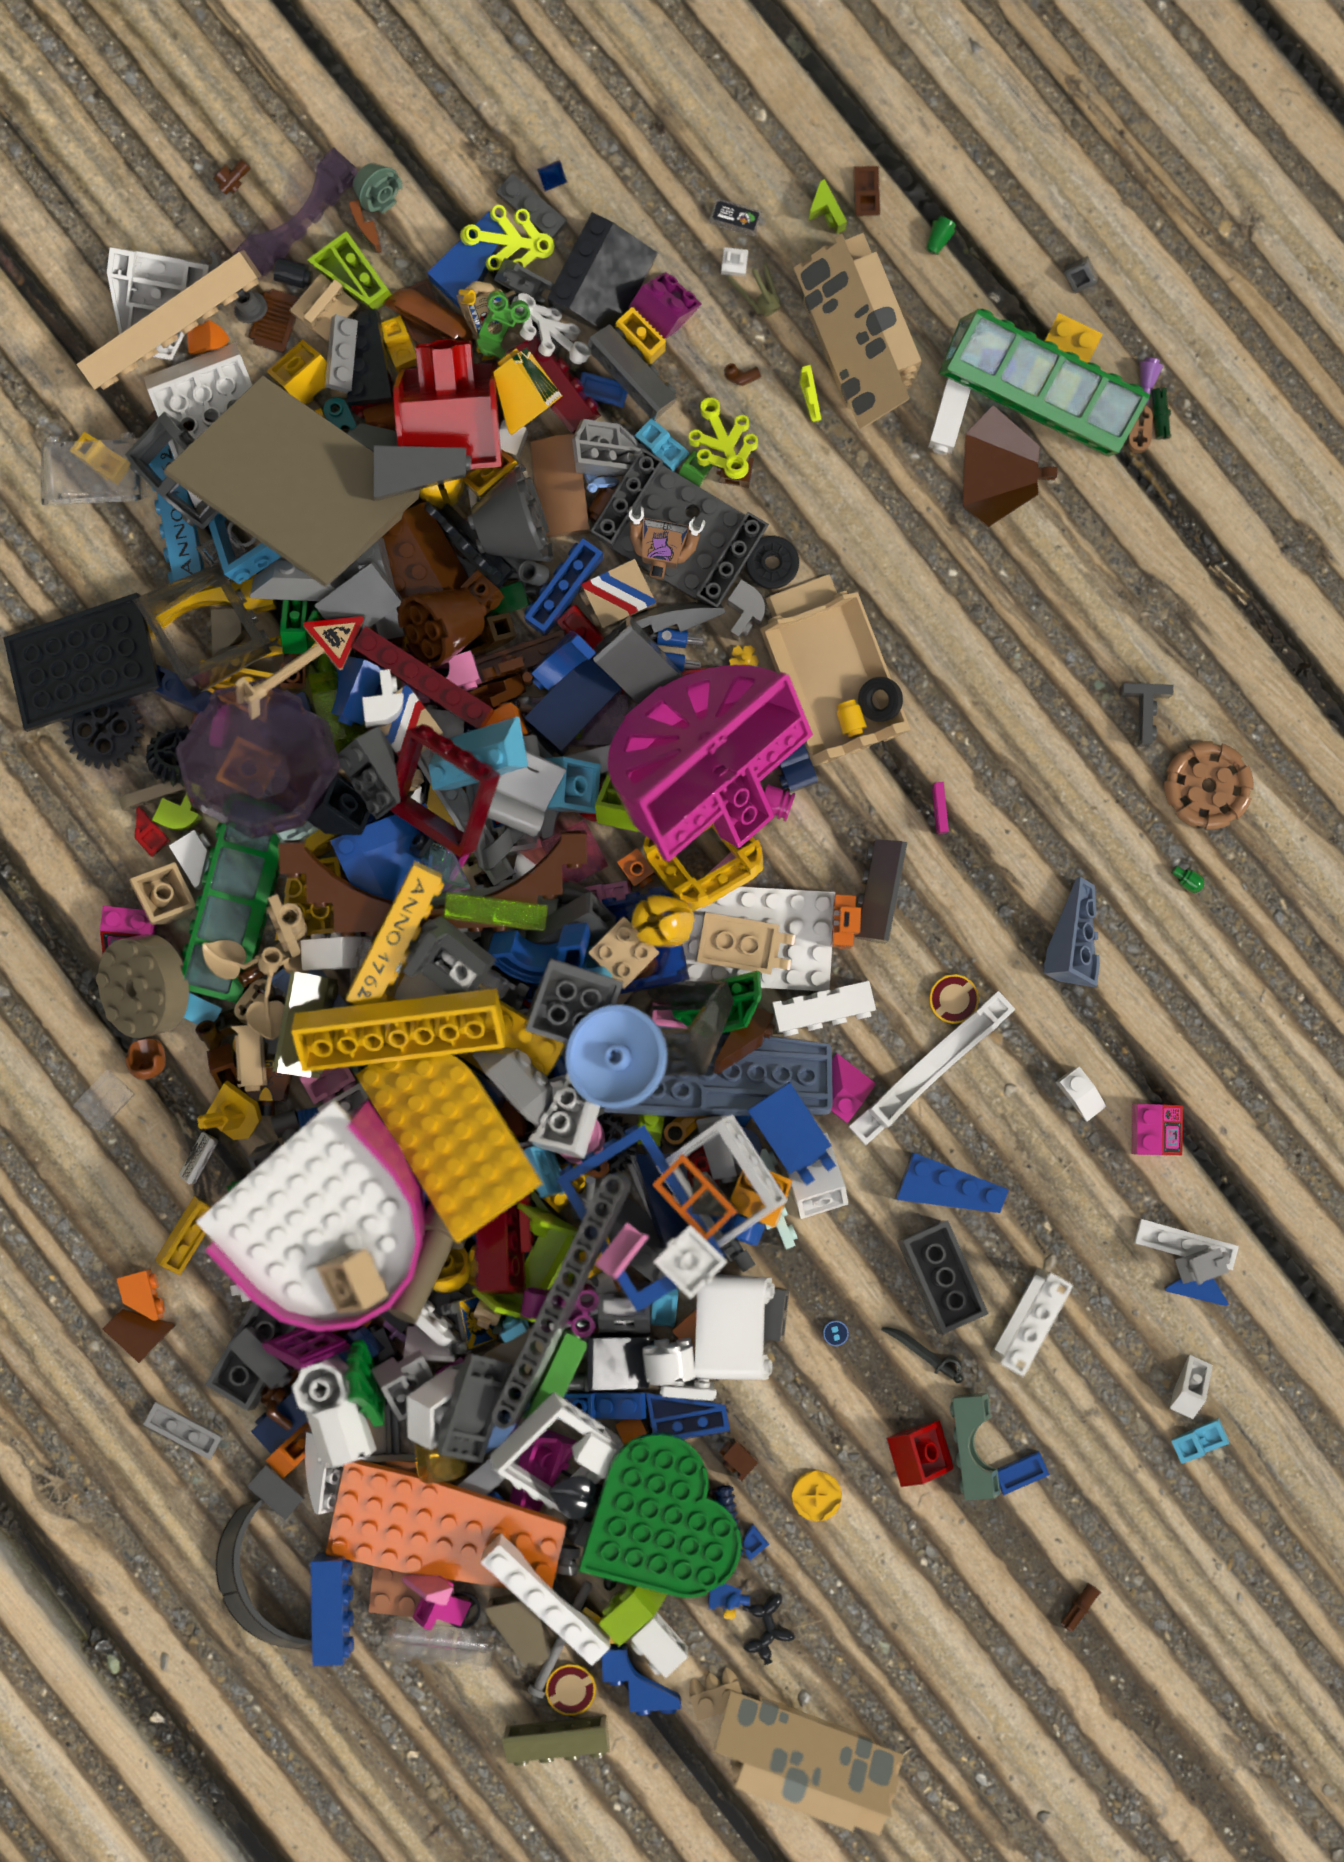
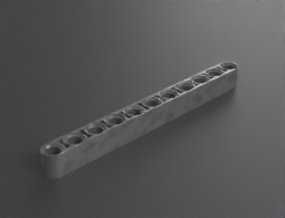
[492,1173,631,1429]

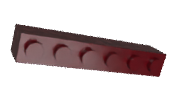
[352,626,495,729]

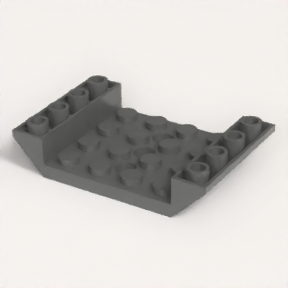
[591,448,769,608]

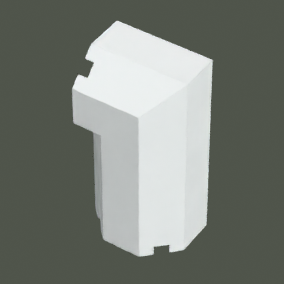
[292,1355,376,1469]

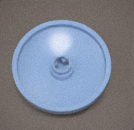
[566,1005,667,1109]

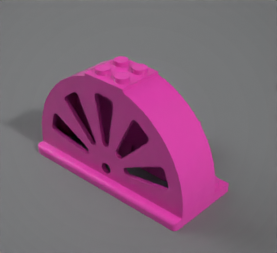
[608,665,813,862]

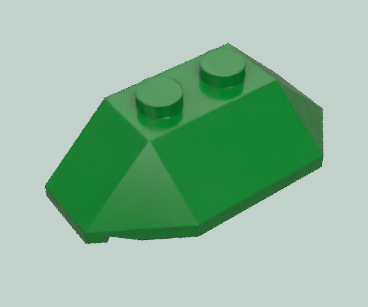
[671,971,762,1038]

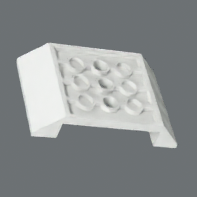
[144,342,252,508]

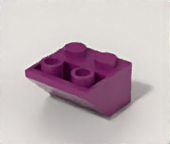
[629,272,702,339]

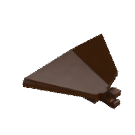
[963,405,1058,528]

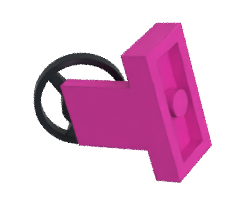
[412,1575,481,1631]

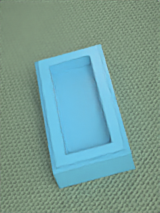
[650,1289,679,1327]

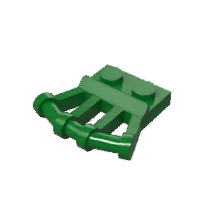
[346,1339,386,1427]

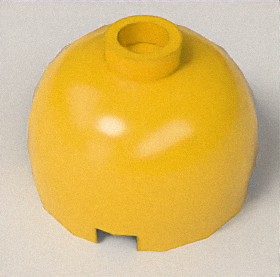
[433,1247,471,1294]

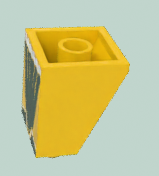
[493,347,562,435]

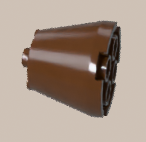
[398,587,487,667]

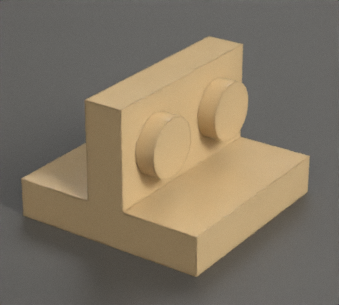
[290,273,359,344]

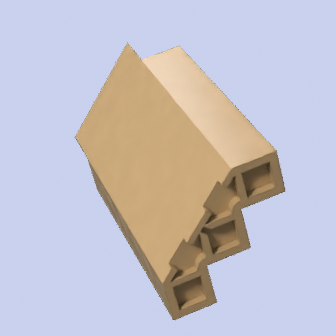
[760,575,911,767]

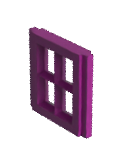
[262,1327,350,1369]

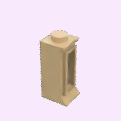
[231,1025,267,1092]

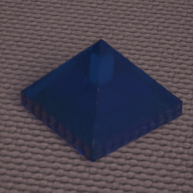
[537,160,567,192]

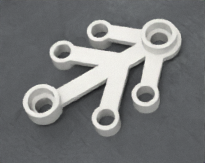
[512,293,591,364]

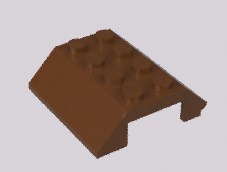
[382,502,469,599]

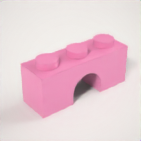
[402,651,482,704]

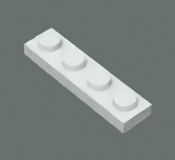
[1134,1219,1239,1270]

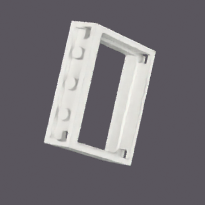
[656,1115,788,1247]
[990,1267,1073,1377]
[490,1392,624,1513]

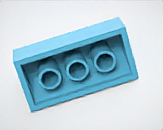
[428,717,528,790]

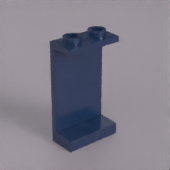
[525,657,622,757]

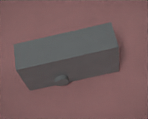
[897,1220,989,1334]
[205,1301,301,1411]

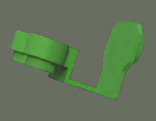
[476,291,530,359]

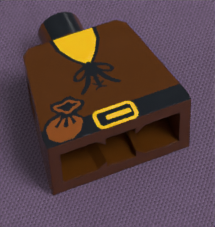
[247,1060,292,1116]

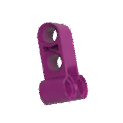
[520,1283,599,1337]

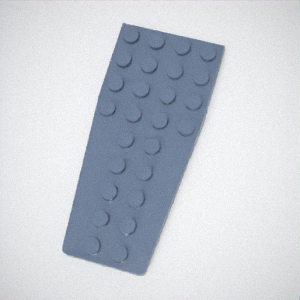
[604,1025,833,1117]

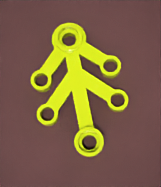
[460,205,554,271]
[688,398,758,479]

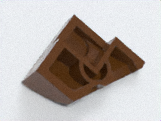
[467,673,526,707]
[102,1309,176,1363]

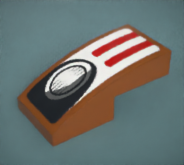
[349,200,382,253]

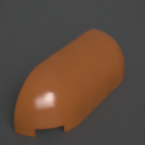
[383,288,474,345]

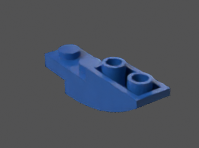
[557,1391,646,1419]

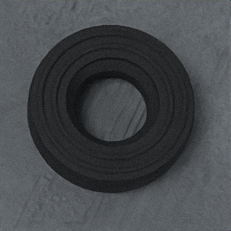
[858,677,903,722]

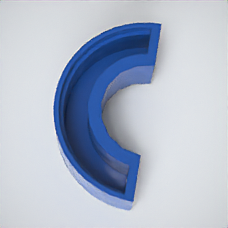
[488,922,590,984]

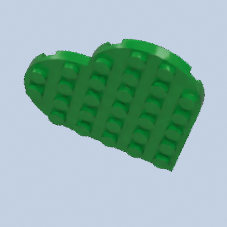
[578,1432,741,1598]

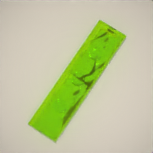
[443,892,548,931]

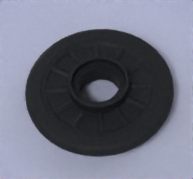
[745,536,799,589]

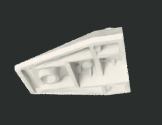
[107,247,209,360]

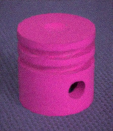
[764,784,795,822]

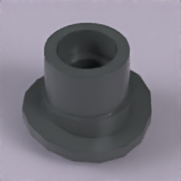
[234,289,268,323]

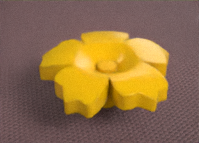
[729,645,759,666]

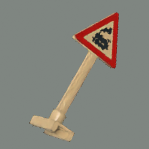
[235,616,364,720]

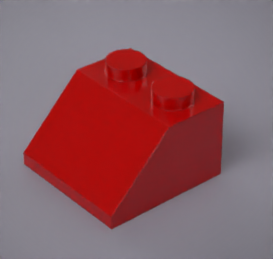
[887,1420,954,1487]

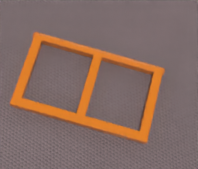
[653,1154,737,1241]

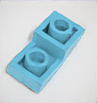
[183,992,222,1025]

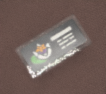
[709,198,763,237]

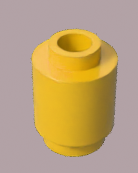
[836,699,867,738]

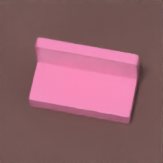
[595,1223,649,1281]

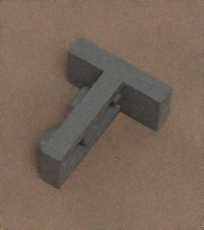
[1119,683,1174,747]

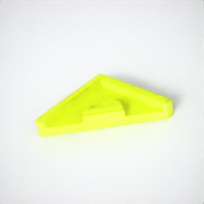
[799,365,821,422]

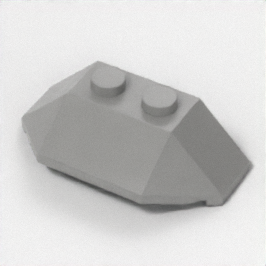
[572,419,647,477]
[250,557,345,601]
[472,1048,552,1129]

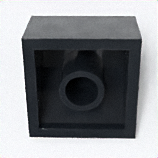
[305,772,371,835]

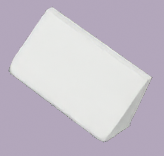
[572,1432,619,1479]

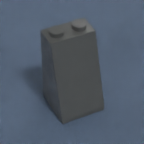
[593,616,685,704]

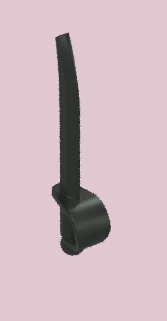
[881,1327,963,1383]

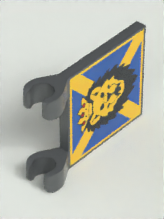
[441,1294,499,1355]

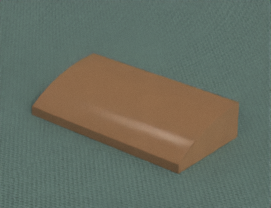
[530,433,590,538]

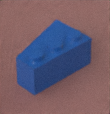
[646,1393,730,1440]

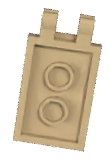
[696,912,796,974]

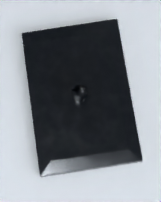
[3,593,162,732]

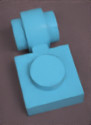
[500,1315,529,1344]

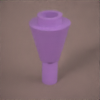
[1139,357,1163,405]

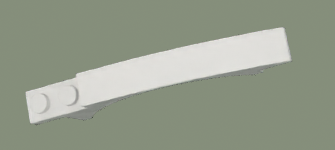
[849,991,1015,1145]

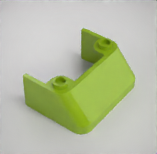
[472,1203,584,1322]

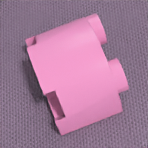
[300,1067,357,1105]

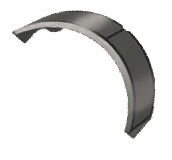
[216,1498,312,1649]

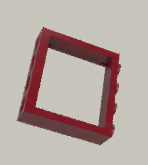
[390,724,501,858]

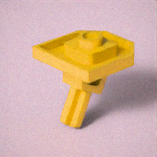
[197,1080,262,1140]

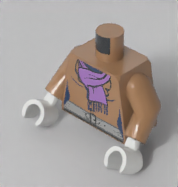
[629,506,706,580]

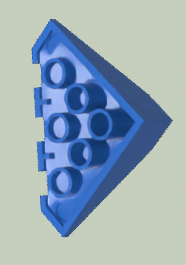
[331,803,428,936]

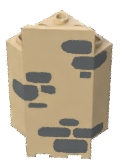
[794,233,922,429]

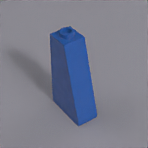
[427,211,507,310]

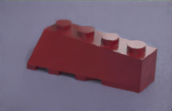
[505,336,601,433]

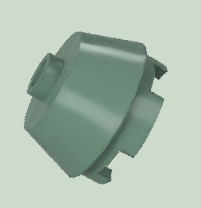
[353,163,403,213]

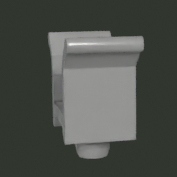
[1175,1248,1230,1285]

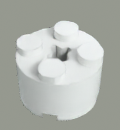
[642,1338,696,1385]

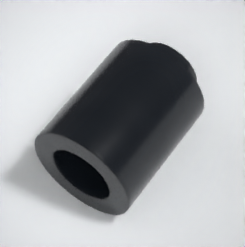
[274,257,313,289]

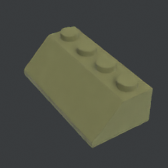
[273,971,339,1078]
[503,1715,610,1766]

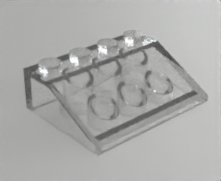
[387,1620,497,1670]

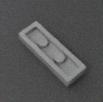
[325,314,358,393]
[143,1401,223,1460]

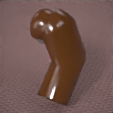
[724,363,761,386]

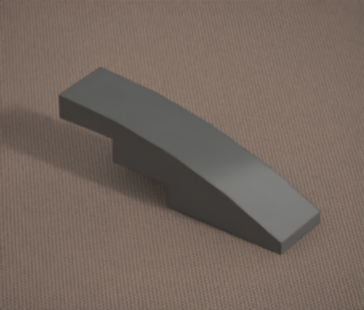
[621,602,726,633]

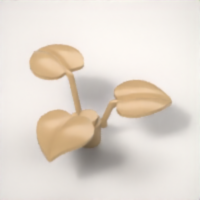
[202,938,310,1040]

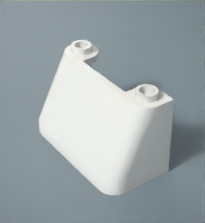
[695,1274,775,1380]

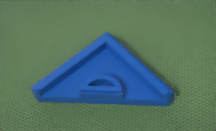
[1164,1278,1229,1306]

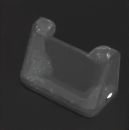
[41,433,148,505]

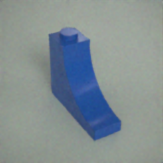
[530,630,596,691]
[329,656,385,727]

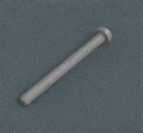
[527,1581,592,1698]

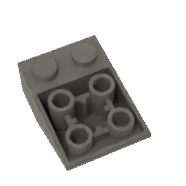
[335,726,401,820]

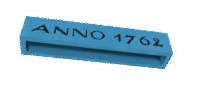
[148,443,208,593]

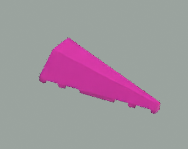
[509,1429,578,1512]

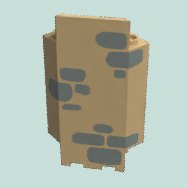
[714,1691,904,1835]

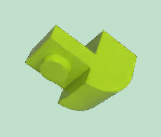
[152,784,205,831]

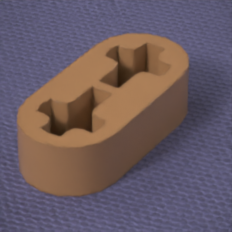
[1127,405,1153,453]

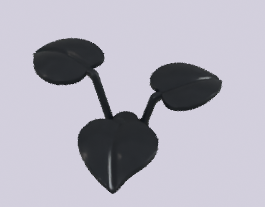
[549,1476,602,1520]

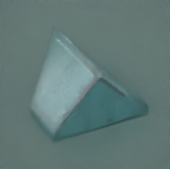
[420,843,472,893]

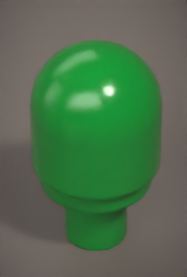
[1171,865,1205,893]

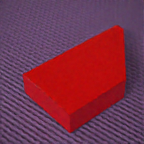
[134,806,171,857]

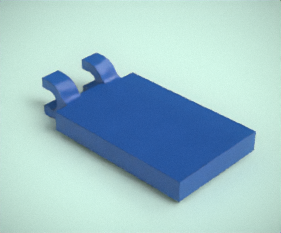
[747,1082,836,1185]

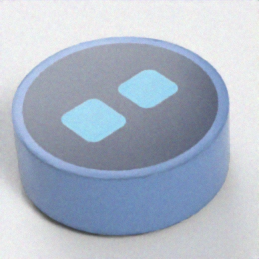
[823,1320,849,1346]

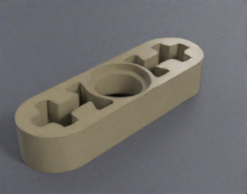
[118,781,190,811]

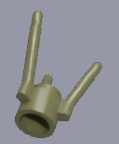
[727,263,781,317]

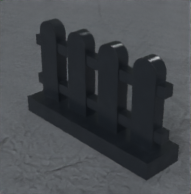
[424,501,515,589]

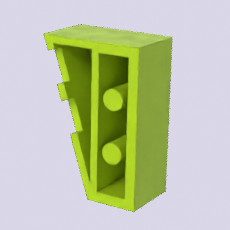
[307,231,391,310]

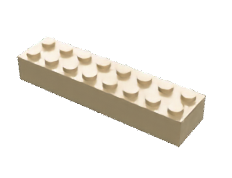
[76,250,262,390]

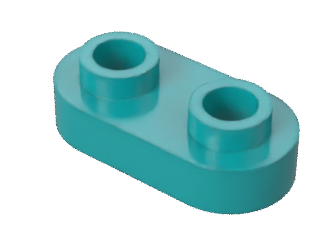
[323,397,357,430]

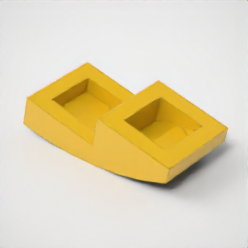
[381,315,417,372]

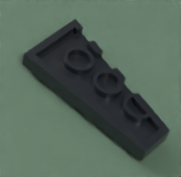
[347,309,394,406]

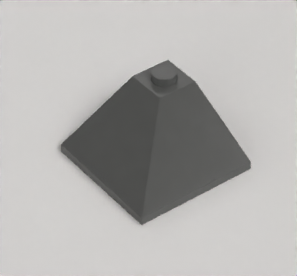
[524,958,624,1044]

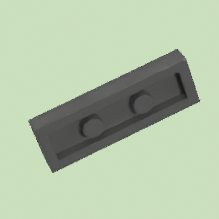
[496,174,567,239]

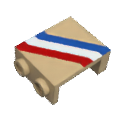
[579,559,656,633]
[380,684,443,759]

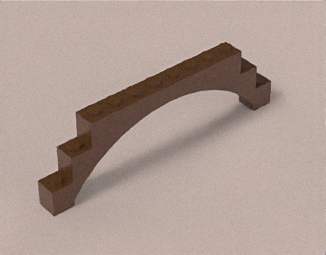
[278,830,587,936]

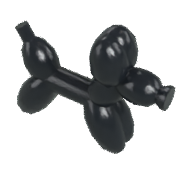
[742,1593,796,1665]

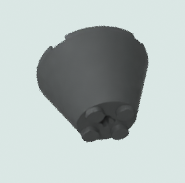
[468,464,554,562]

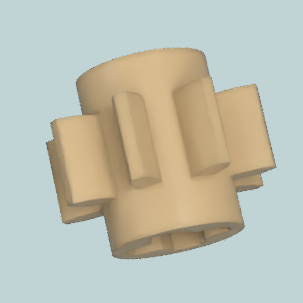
[473,1300,502,1330]

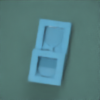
[635,418,690,471]
[1171,1418,1230,1464]

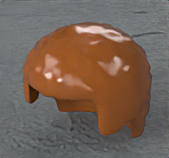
[125,1038,166,1080]

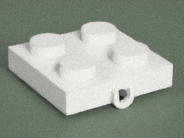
[654,1225,727,1299]
[660,1377,716,1401]

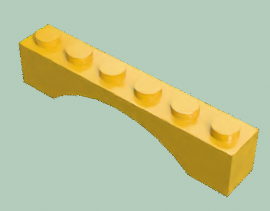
[143,574,277,640]

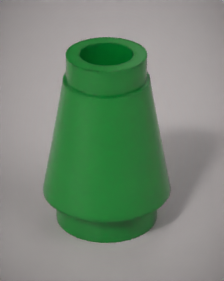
[925,216,956,255]

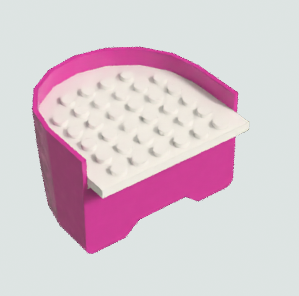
[196,1098,426,1331]

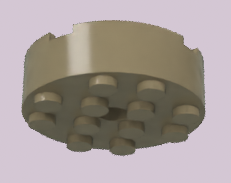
[96,934,189,1038]

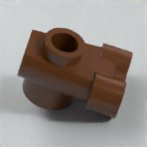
[213,158,251,195]

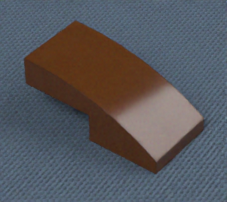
[854,166,880,216]

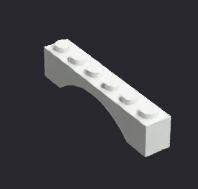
[481,1533,610,1666]

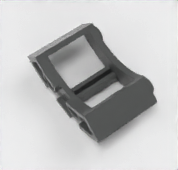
[125,411,219,529]

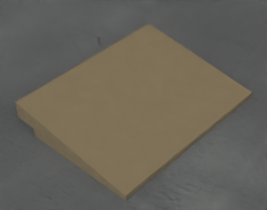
[164,376,421,587]

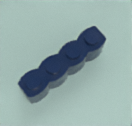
[778,743,818,793]

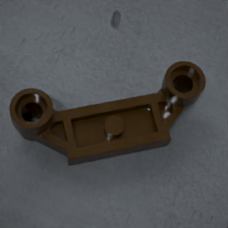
[195,995,286,1050]

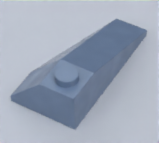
[1044,877,1100,987]

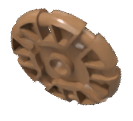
[1164,741,1254,830]

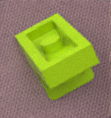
[808,179,847,234]

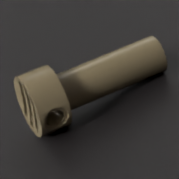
[389,1203,467,1323]

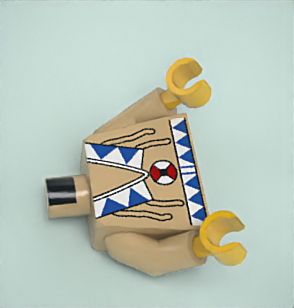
[456,281,517,361]

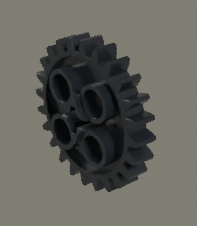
[63,698,145,770]

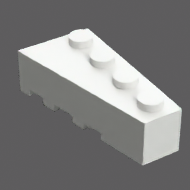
[528,1073,600,1159]

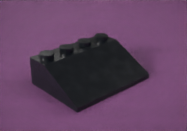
[547,212,658,331]

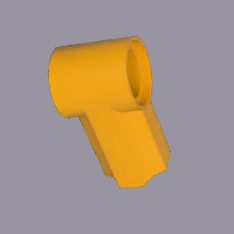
[663,1116,709,1146]

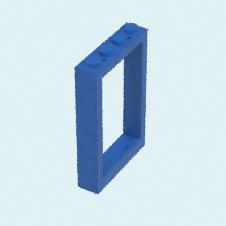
[557,1125,725,1313]

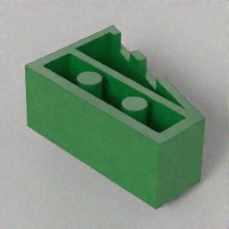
[280,600,325,654]

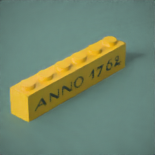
[346,860,444,1005]

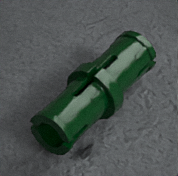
[1151,388,1172,440]

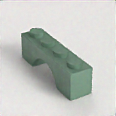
[950,1393,1001,1500]

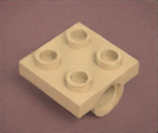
[267,894,308,958]
[587,917,659,989]

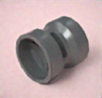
[556,1544,581,1575]

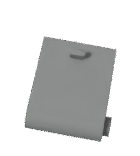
[487,750,566,837]

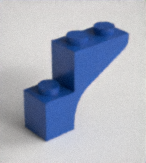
[602,1644,681,1715]

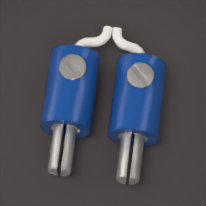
[650,628,704,672]

